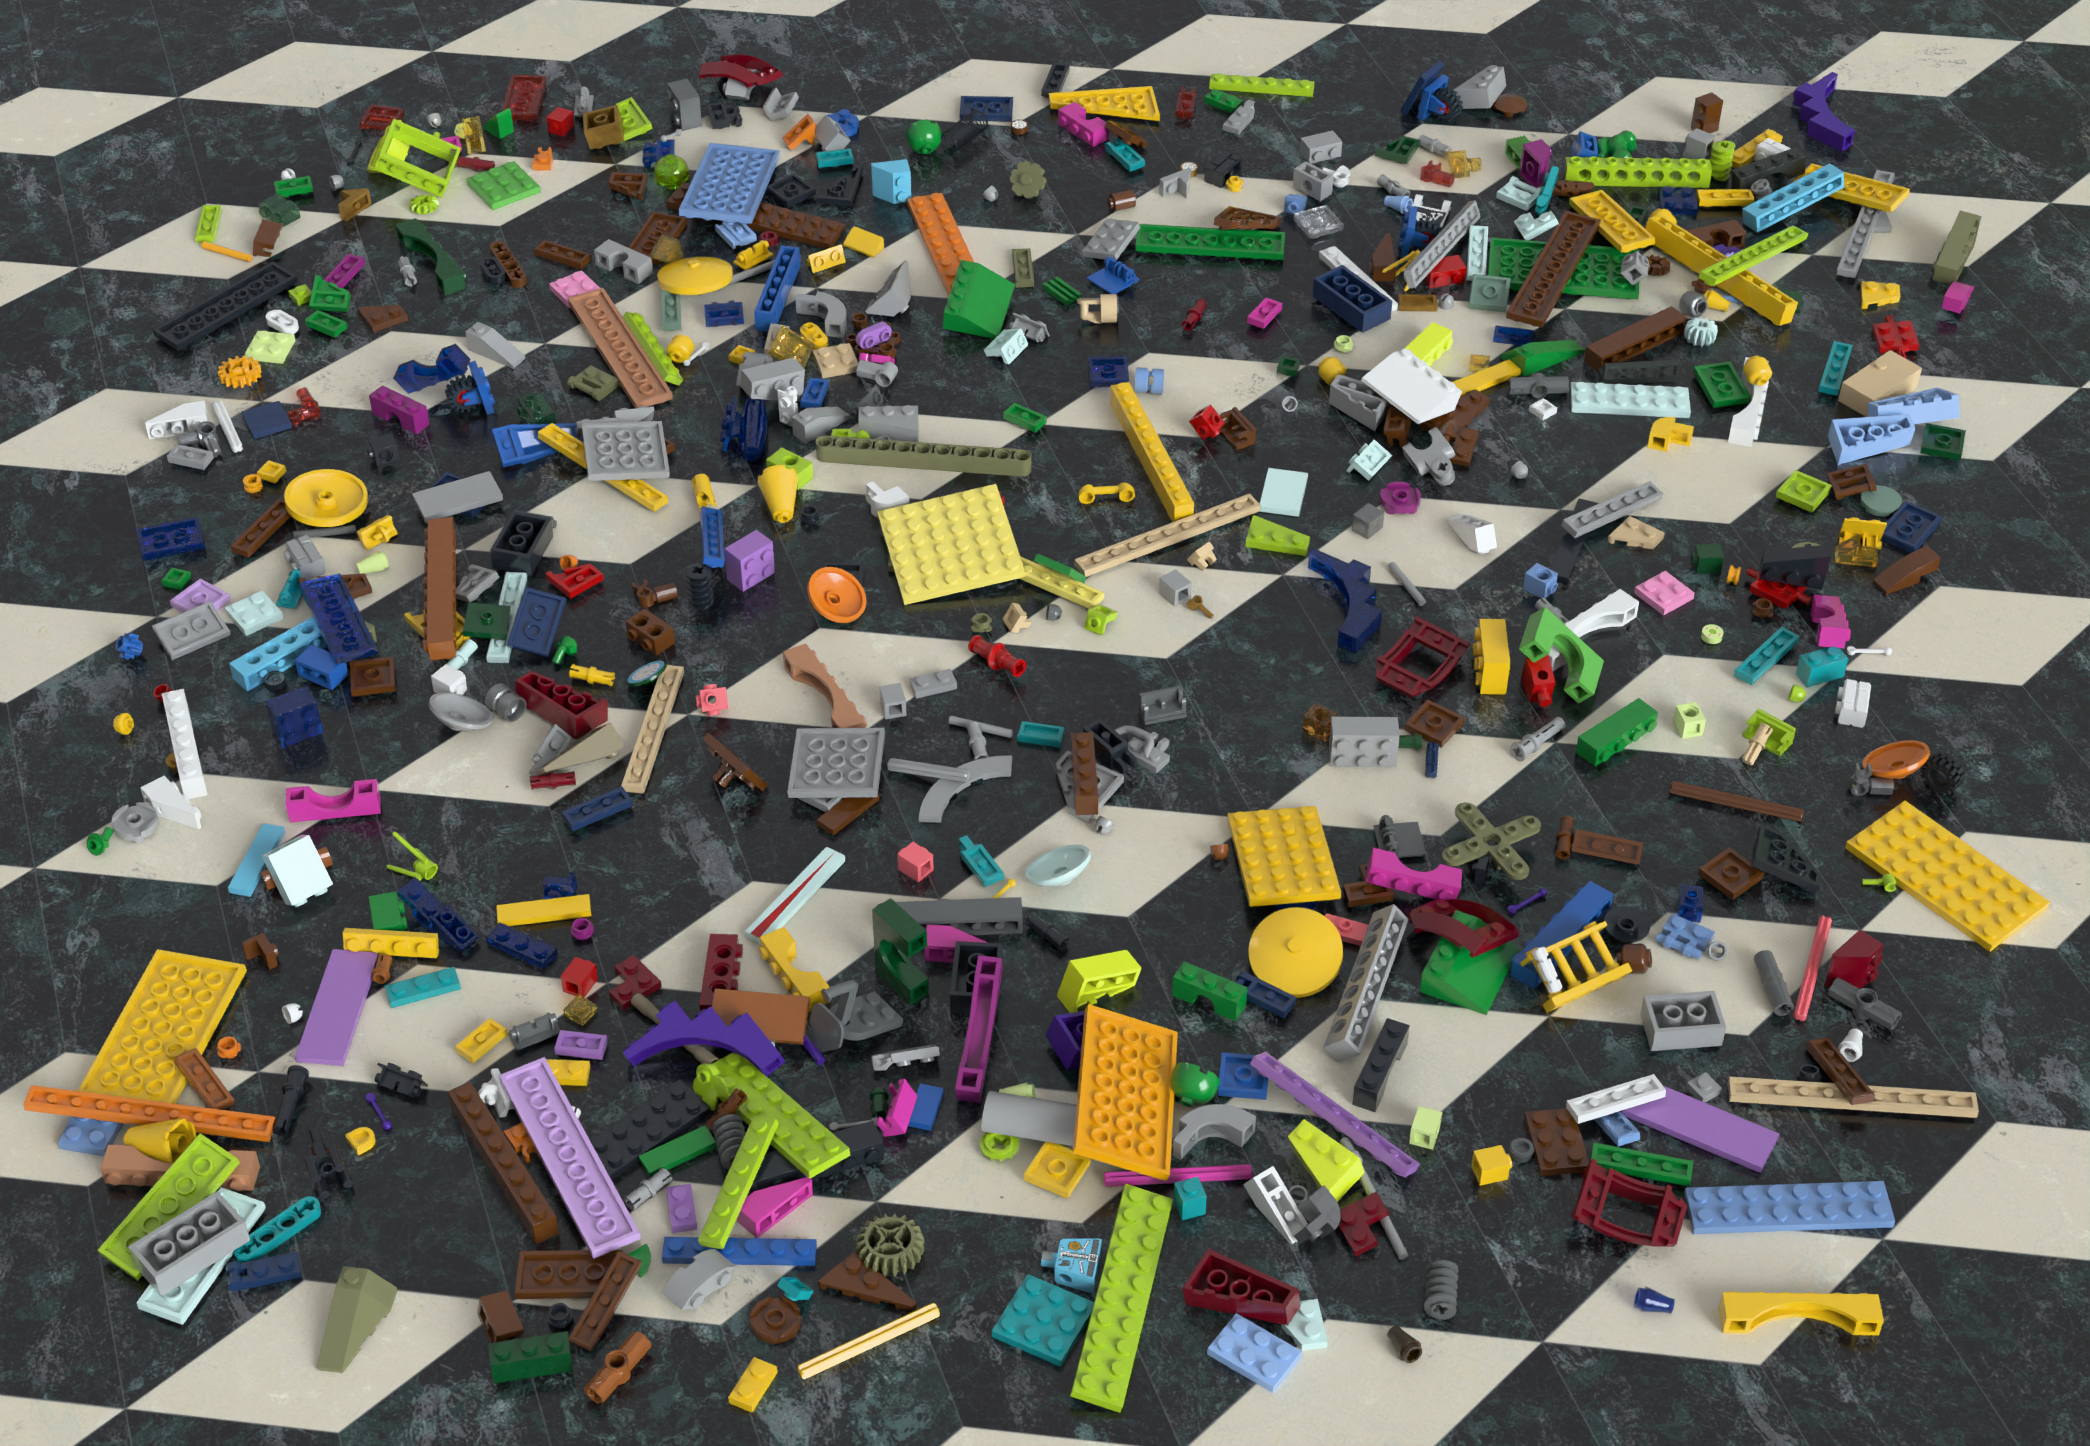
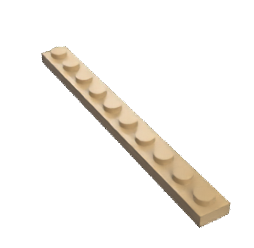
[1074,494,1260,577]
[1728,1077,1979,1118]

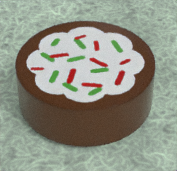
[1011,119,1028,135]

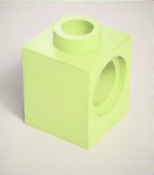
[1673,702,1706,739]
[1409,1106,1442,1150]

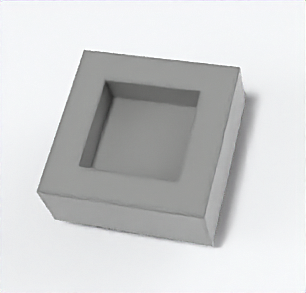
[1686,1072,1722,1103]

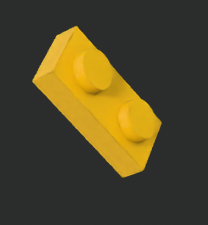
[455,1018,508,1064]
[546,1059,590,1086]
[728,1357,778,1412]

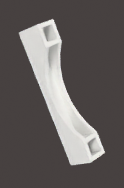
[1728,357,1769,447]
[1548,589,1639,671]
[162,689,208,799]

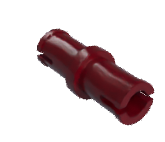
[457,156,495,171]
[1181,298,1207,331]
[530,771,576,790]

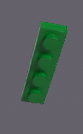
[1591,1143,1693,1186]

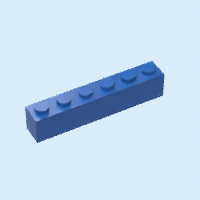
[754,245,801,332]
[1510,881,1613,989]

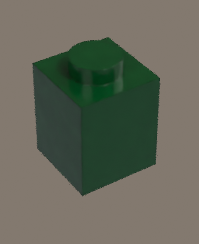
[1690,544,1724,574]

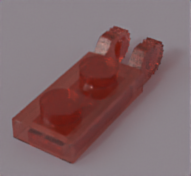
[1175,86,1196,118]

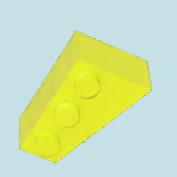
[1057,950,1141,1013]
[1288,1119,1365,1202]

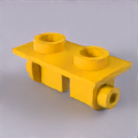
[733,240,773,271]
[805,244,846,273]

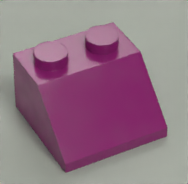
[1519,139,1551,188]

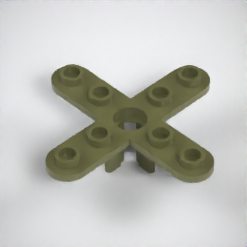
[1442,802,1541,880]

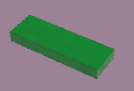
[639,1126,717,1178]

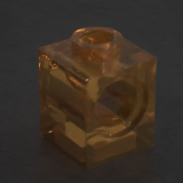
[1302,703,1337,741]

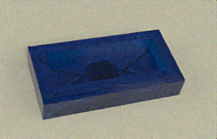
[1493,325,1534,346]

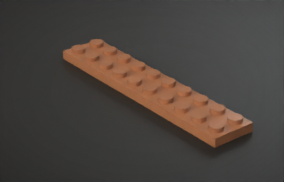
[568,288,673,409]

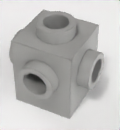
[1621,251,1649,285]

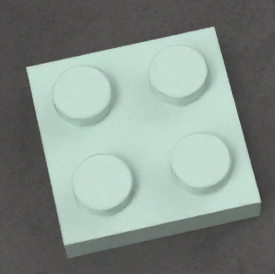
[225,590,284,636]

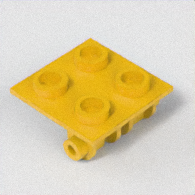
[1838,517,1887,551]

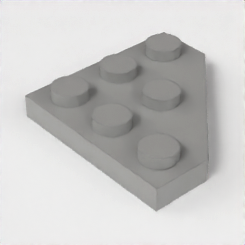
[1056,750,1124,822]

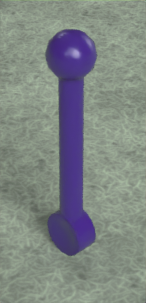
[1508,888,1547,915]
[366,1093,392,1130]

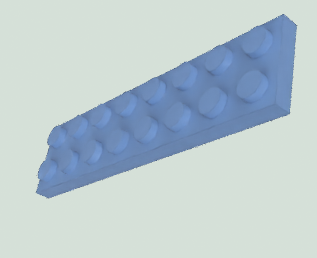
[1684,1181,1895,1234]

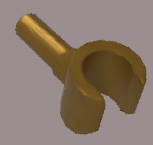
[1186,595,1214,619]

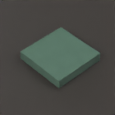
[1468,274,1511,313]

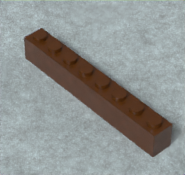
[448,1082,559,1245]

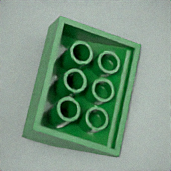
[943,260,1015,339]
[1420,910,1519,1015]

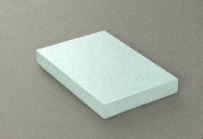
[1260,468,1308,517]

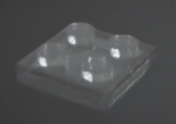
[1294,205,1344,239]

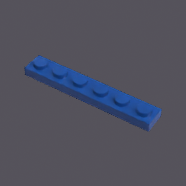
[700,506,725,568]
[662,1237,817,1266]

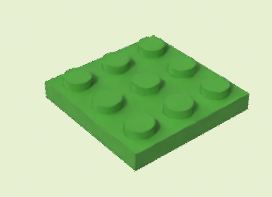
[466,161,541,210]

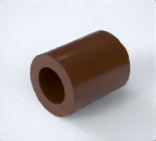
[1107,189,1136,212]

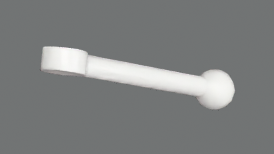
[683,342,710,366]
[1846,646,1892,655]

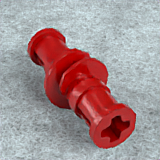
[968,635,1026,677]

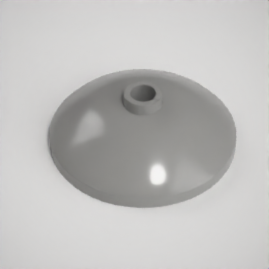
[428,693,493,731]

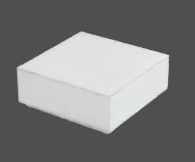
[1529,398,1557,421]

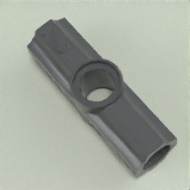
[1508,373,1569,399]
[1828,977,1902,1030]

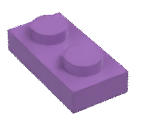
[554,1030,608,1060]
[666,1184,697,1233]

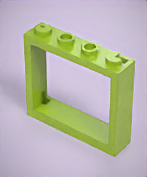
[373,119,461,198]

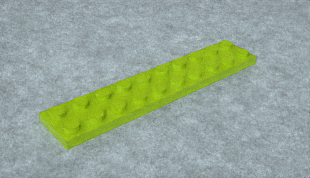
[1070,1184,1173,1413]

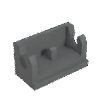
[1139,686,1187,725]

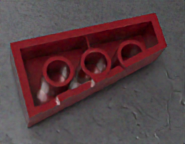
[515,671,608,739]
[1182,1249,1301,1325]

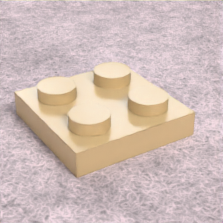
[813,343,858,379]

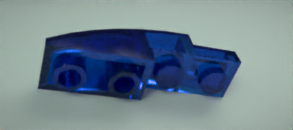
[397,877,479,951]

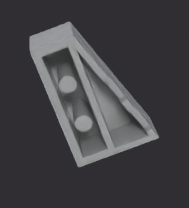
[1454,65,1506,109]
[741,357,805,402]
[859,405,919,442]

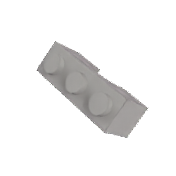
[594,239,653,284]

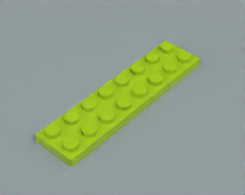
[713,1052,850,1179]

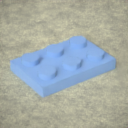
[1207,1313,1302,1393]

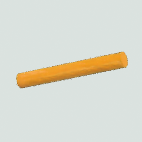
[202,241,252,262]

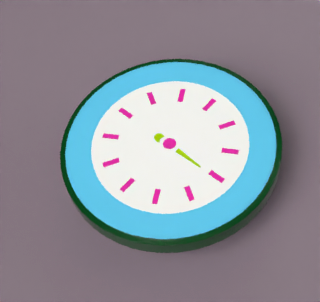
[627,660,667,687]

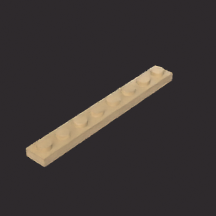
[621,665,684,794]

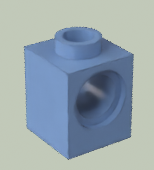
[1523,563,1558,598]

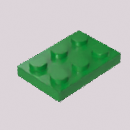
[1693,361,1751,408]

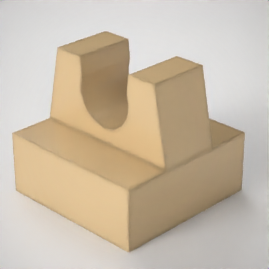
[1187,542,1217,570]
[1003,603,1032,633]

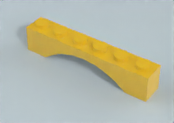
[1719,1291,1884,1335]

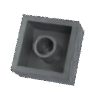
[666,79,702,131]

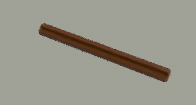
[1670,781,1804,822]

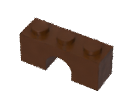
[1686,220,1746,248]

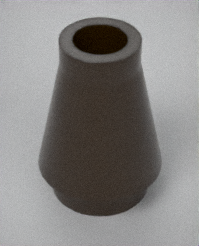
[1387,1326,1422,1363]

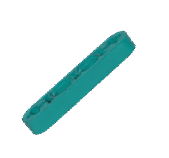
[234,1196,321,1263]

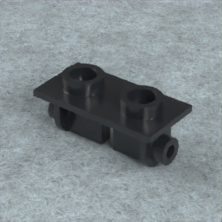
[374,1062,428,1098]

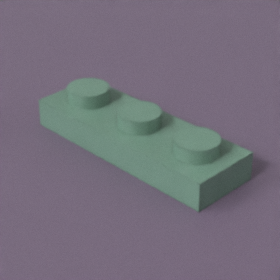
[661,290,682,331]

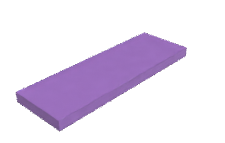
[295,949,379,1066]
[1622,1077,1779,1173]

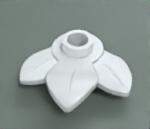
[1322,165,1350,188]

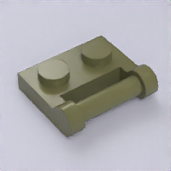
[567,365,620,401]

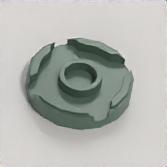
[1860,485,1902,517]

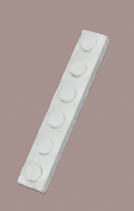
[1319,246,1398,311]

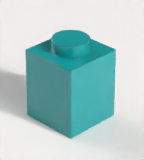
[1174,1177,1207,1220]

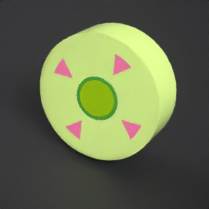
[1701,624,1724,644]

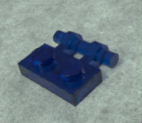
[642,139,675,168]
[704,300,744,327]

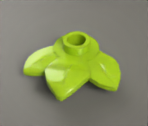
[693,1063,730,1111]

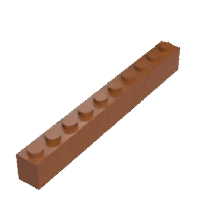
[423,517,456,661]

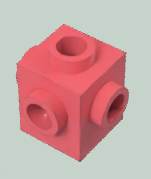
[696,684,729,716]

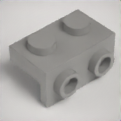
[763,88,799,121]

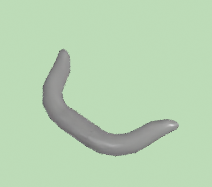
[1115,726,1154,758]

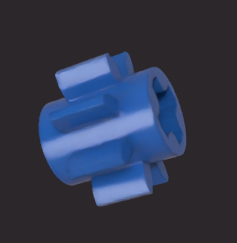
[116,632,143,660]

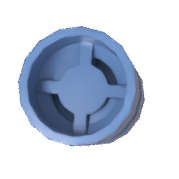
[1135,367,1164,394]

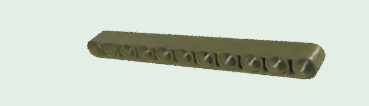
[816,436,1032,477]

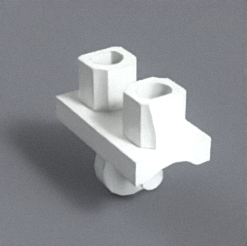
[478,1069,514,1118]

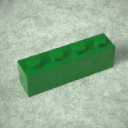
[1576,698,1658,766]

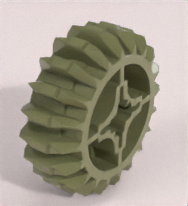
[856,1213,924,1277]

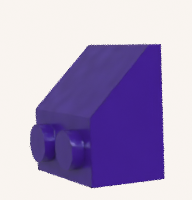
[1045,1011,1085,1070]

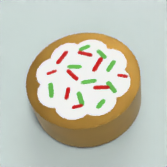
[1180,162,1198,177]

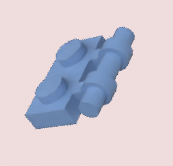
[1655,913,1715,960]

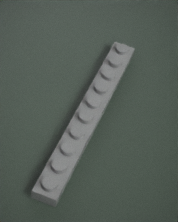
[1836,170,1895,278]
[1404,200,1480,288]

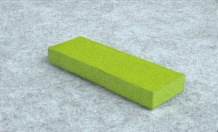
[195,205,222,243]

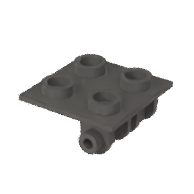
[1373,815,1426,858]

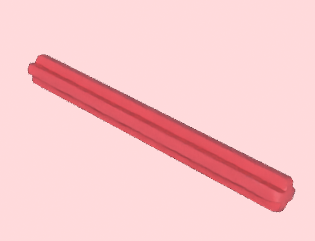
[1793,915,1832,1021]

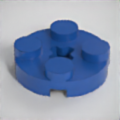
[827,109,859,137]

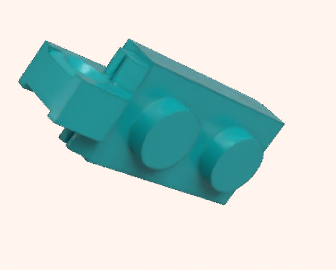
[959,835,1004,887]

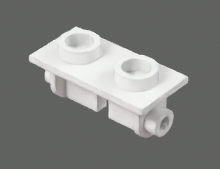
[777,386,798,426]

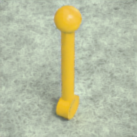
[992,878,1016,898]

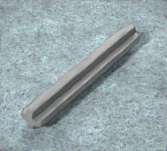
[887,758,970,783]

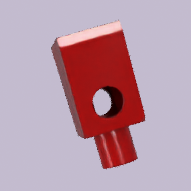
[1521,655,1555,707]

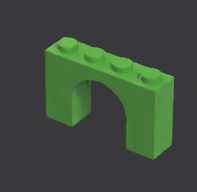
[1519,607,1604,704]

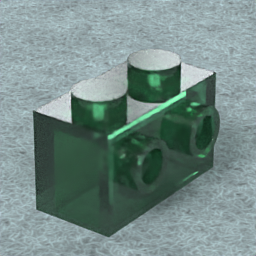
[517,391,556,424]

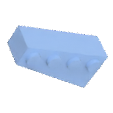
[1828,414,1915,465]

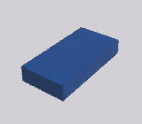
[908,1084,944,1131]

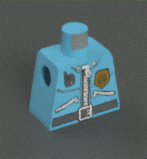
[1041,1239,1102,1294]

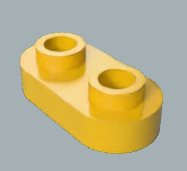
[800,323,828,350]

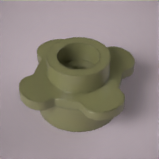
[971,613,992,632]

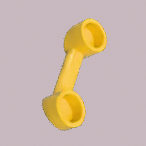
[1078,483,1135,504]

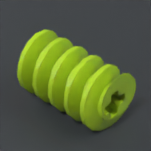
[1710,140,1735,181]

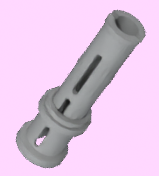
[1510,717,1565,761]

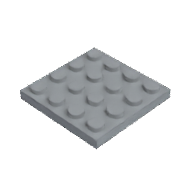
[582,421,670,481]
[787,728,885,798]

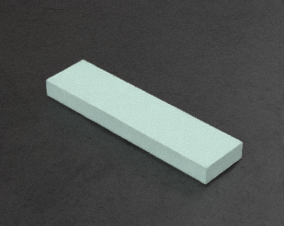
[1466,225,1488,281]

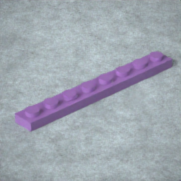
[1250,1052,1420,1177]

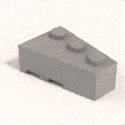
[1329,374,1391,431]

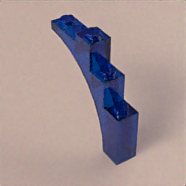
[1308,548,1382,654]

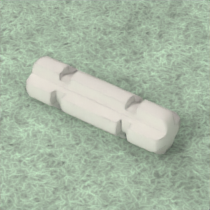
[1532,947,1562,993]

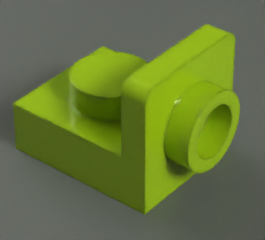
[1084,605,1118,635]

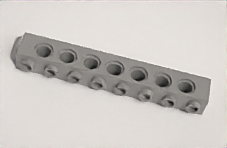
[1324,904,1409,1062]

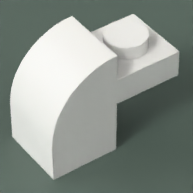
[865,481,909,517]

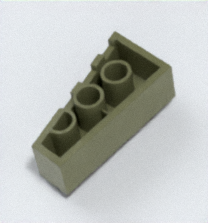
[1931,210,1982,285]

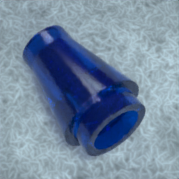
[1634,1286,1675,1314]

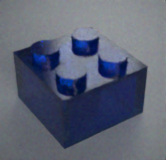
[265,686,323,748]

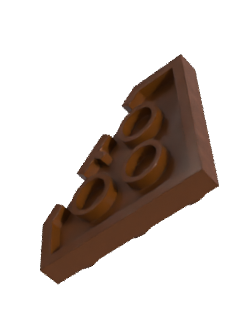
[1214,206,1282,230]

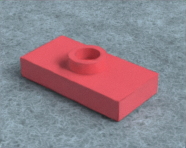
[1325,913,1369,946]

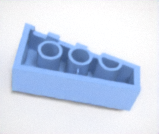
[1867,387,1960,424]

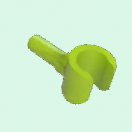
[1863,874,1897,892]

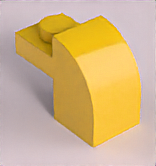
[1648,417,1694,452]

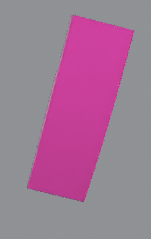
[1942,281,1974,313]

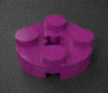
[1380,482,1421,515]

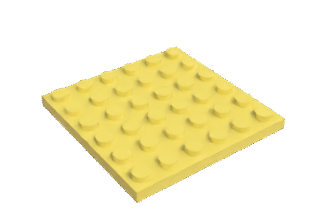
[877,484,1026,605]

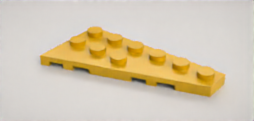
[1049,86,1160,121]

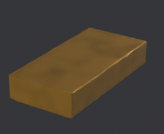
[1398,294,1437,312]

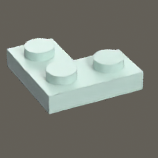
[1514,211,1559,240]

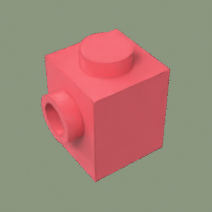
[897,842,934,882]

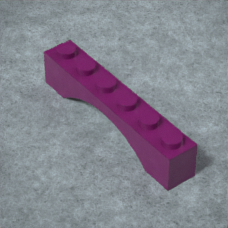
[955,955,1003,1103]

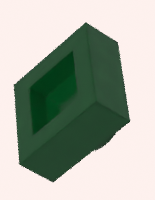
[1277,356,1301,377]

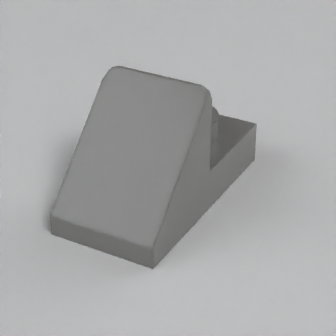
[1159,168,1191,198]

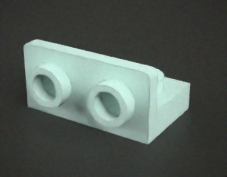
[984,328,1028,364]
[1346,440,1392,481]

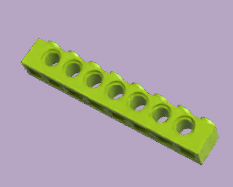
[1563,156,1712,188]

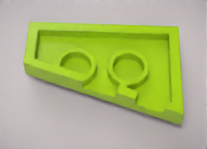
[616,97,653,142]

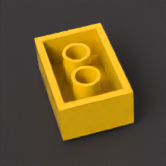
[1472,619,1510,694]

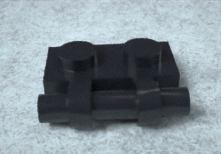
[706,102,743,129]

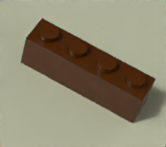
[1071,732,1098,815]

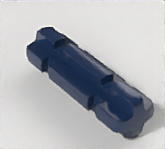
[1425,742,1439,779]

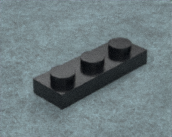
[1041,62,1070,98]

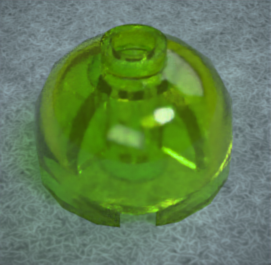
[654,154,690,189]

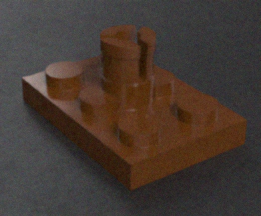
[702,733,768,791]

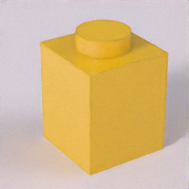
[1471,1145,1512,1185]

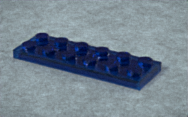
[299,573,378,664]

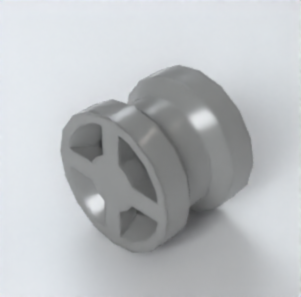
[1751,179,1773,201]

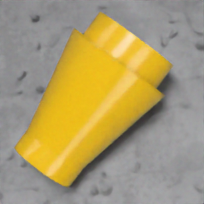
[1704,290,1731,312]

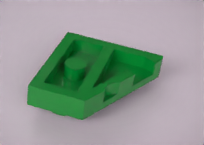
[309,275,351,312]

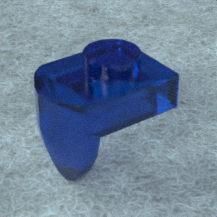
[543,872,577,899]

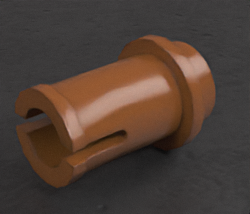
[371,954,393,984]

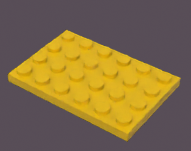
[1227,806,1341,907]

